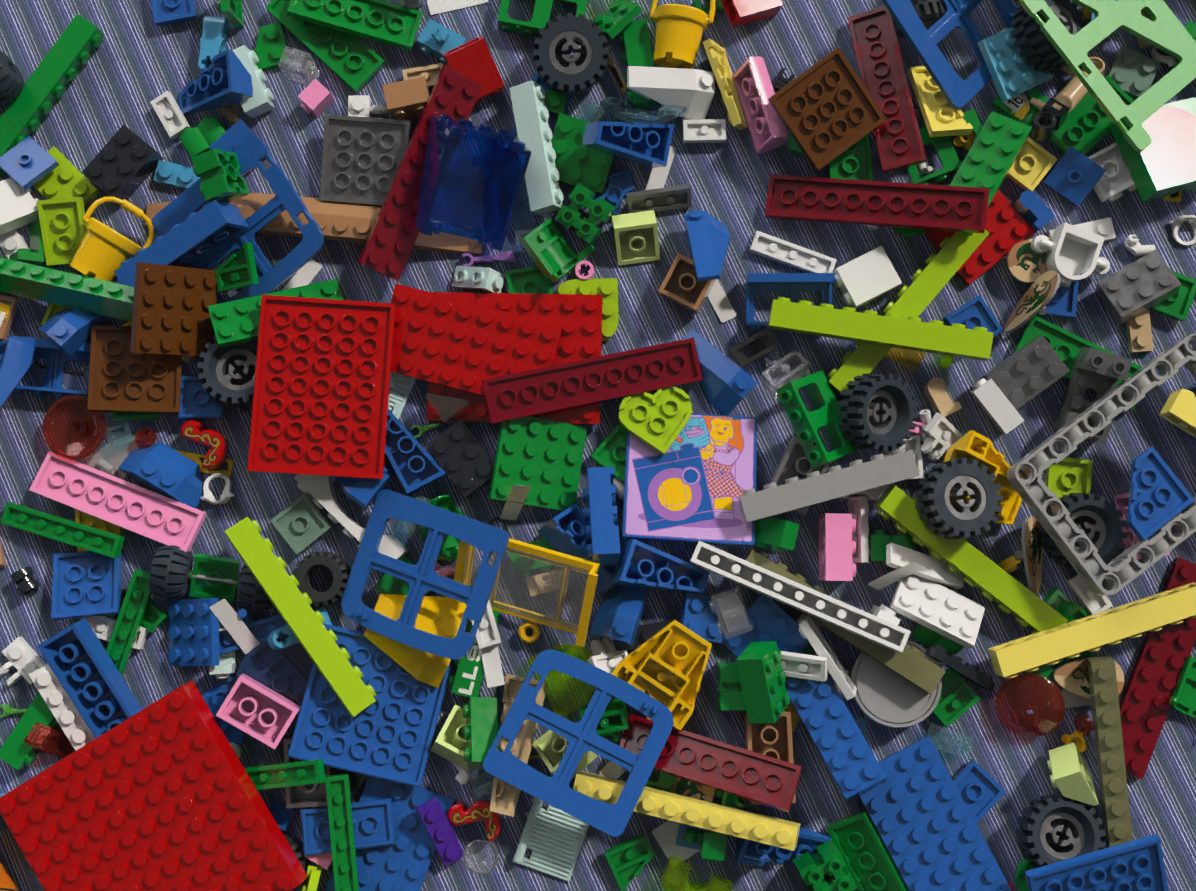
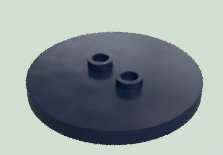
[235,638,314,727]

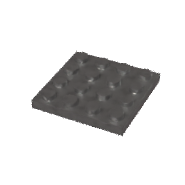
[320,114,411,206]

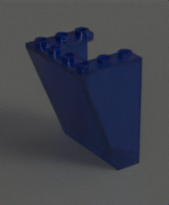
[415,113,532,251]

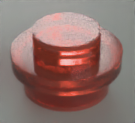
[135,428,157,447]
[1074,713,1094,736]

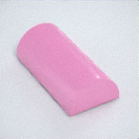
[733,56,789,154]

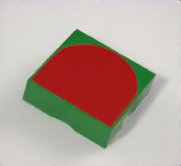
[1109,97,1196,202]

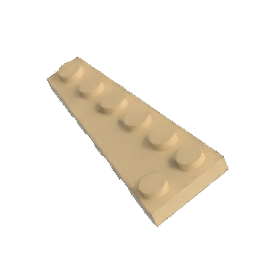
[490,674,548,817]

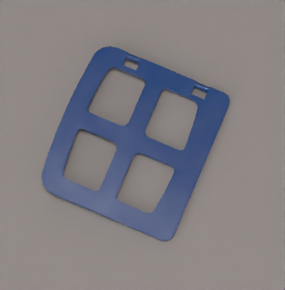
[882,0,1017,109]
[152,137,324,304]
[341,489,509,659]
[483,650,674,837]

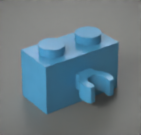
[417,19,467,65]

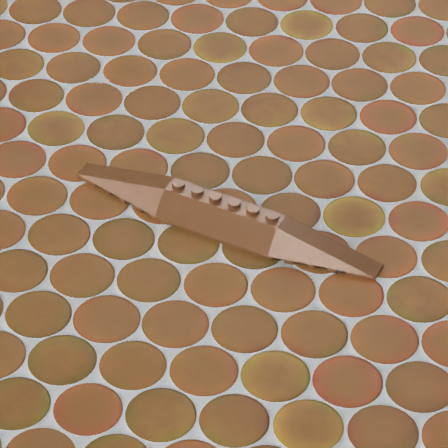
[144,193,484,255]

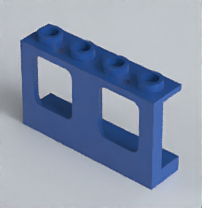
[745,273,835,330]
[8,336,91,400]

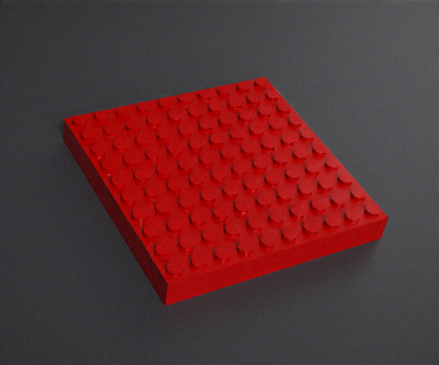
[0,681,308,891]

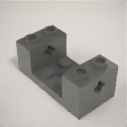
[1053,347,1133,444]

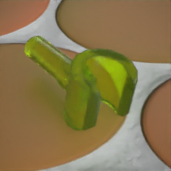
[938,355,954,369]

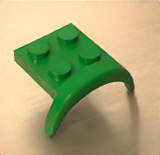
[519,218,594,283]
[1168,656,1196,719]

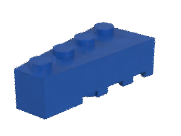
[582,121,674,168]
[385,409,447,495]
[582,467,620,566]
[537,503,615,593]
[610,539,710,594]

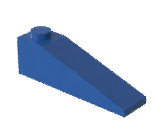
[178,49,253,115]
[684,210,731,282]
[38,282,117,356]
[681,328,757,416]
[0,337,36,408]
[330,463,395,508]
[590,584,649,647]
[735,809,831,866]

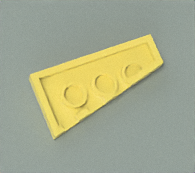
[703,39,748,130]
[908,66,974,137]

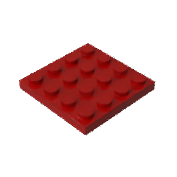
[924,189,1035,286]

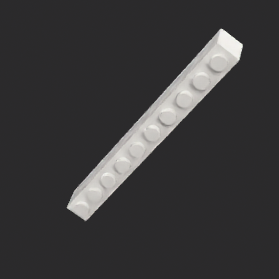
[690,541,911,653]

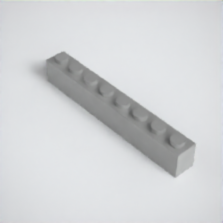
[738,448,920,523]

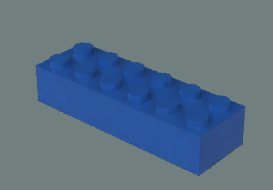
[114,200,249,287]
[37,618,143,739]
[785,674,887,802]

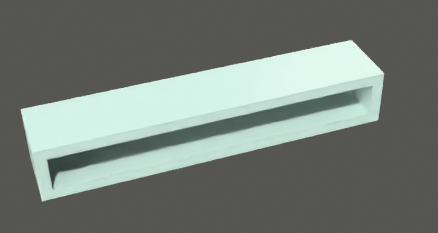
[509,80,563,215]

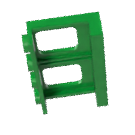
[497,0,590,45]
[905,109,982,184]
[776,370,858,469]

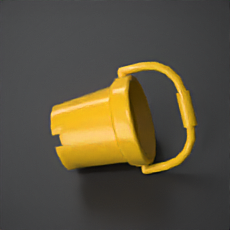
[649,0,716,69]
[69,197,154,282]

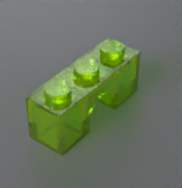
[659,855,733,891]

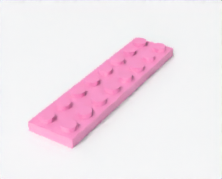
[29,451,207,553]

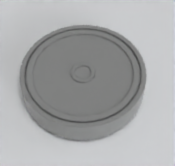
[850,640,942,728]

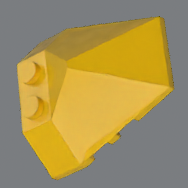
[943,430,1024,524]
[364,594,467,688]
[611,619,712,731]

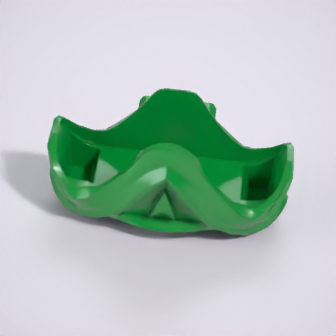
[418,495,467,561]

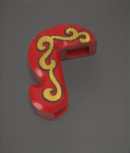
[181,420,229,471]
[447,799,502,842]

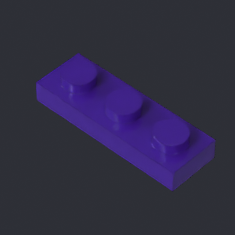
[416,797,465,867]

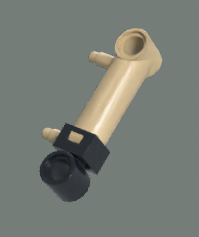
[1030,57,1105,142]

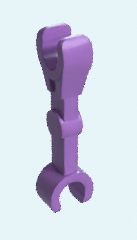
[462,251,516,267]

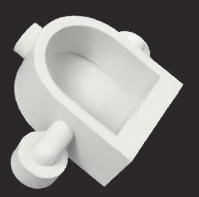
[1031,223,1110,287]

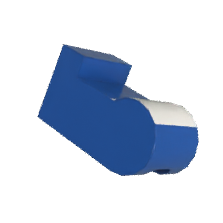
[1014,190,1055,232]

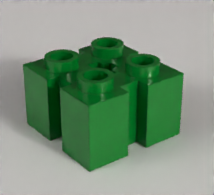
[191,149,249,203]
[555,183,617,244]
[717,662,746,710]
[792,839,857,891]

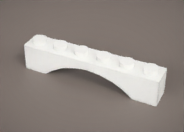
[295,474,409,560]

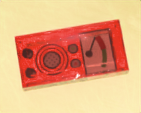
[24,722,72,758]

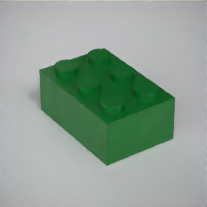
[736,641,790,723]

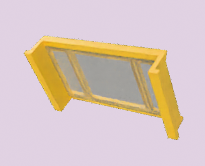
[450,538,600,647]

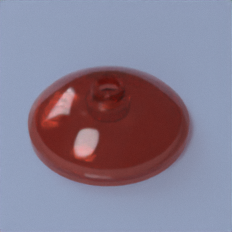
[43,395,107,460]
[995,673,1065,737]

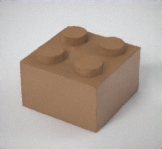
[382,76,430,121]
[658,253,716,315]

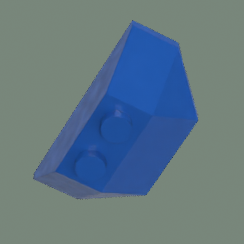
[118,442,204,509]

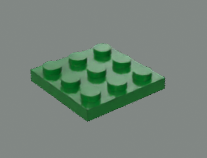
[551,113,614,194]

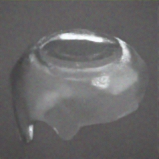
[462,839,498,875]

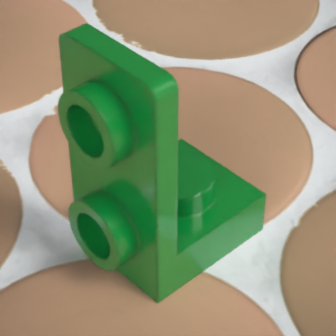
[9,220,45,266]

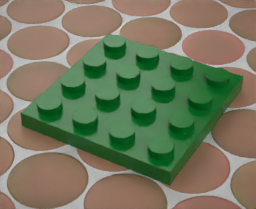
[489,416,587,511]

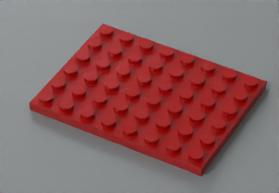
[427,292,603,425]
[247,295,396,480]

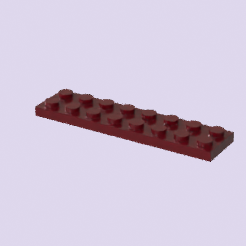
[847,6,927,174]
[619,714,802,813]

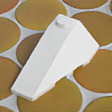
[627,66,715,120]

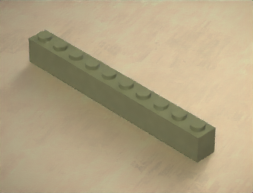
[746,549,946,694]
[1086,656,1133,848]

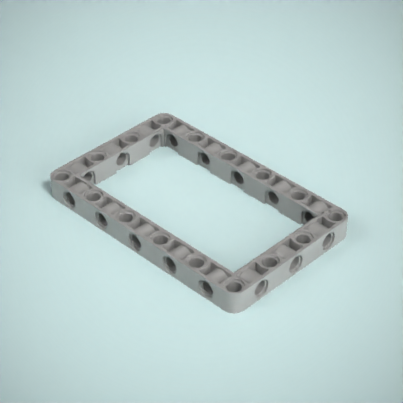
[1007,334,1196,596]

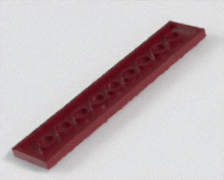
[357,65,482,281]
[765,174,990,233]
[482,337,703,424]
[1119,557,1196,780]

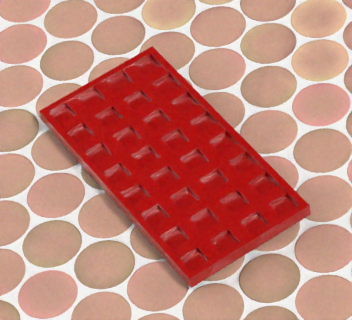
[390,284,563,396]

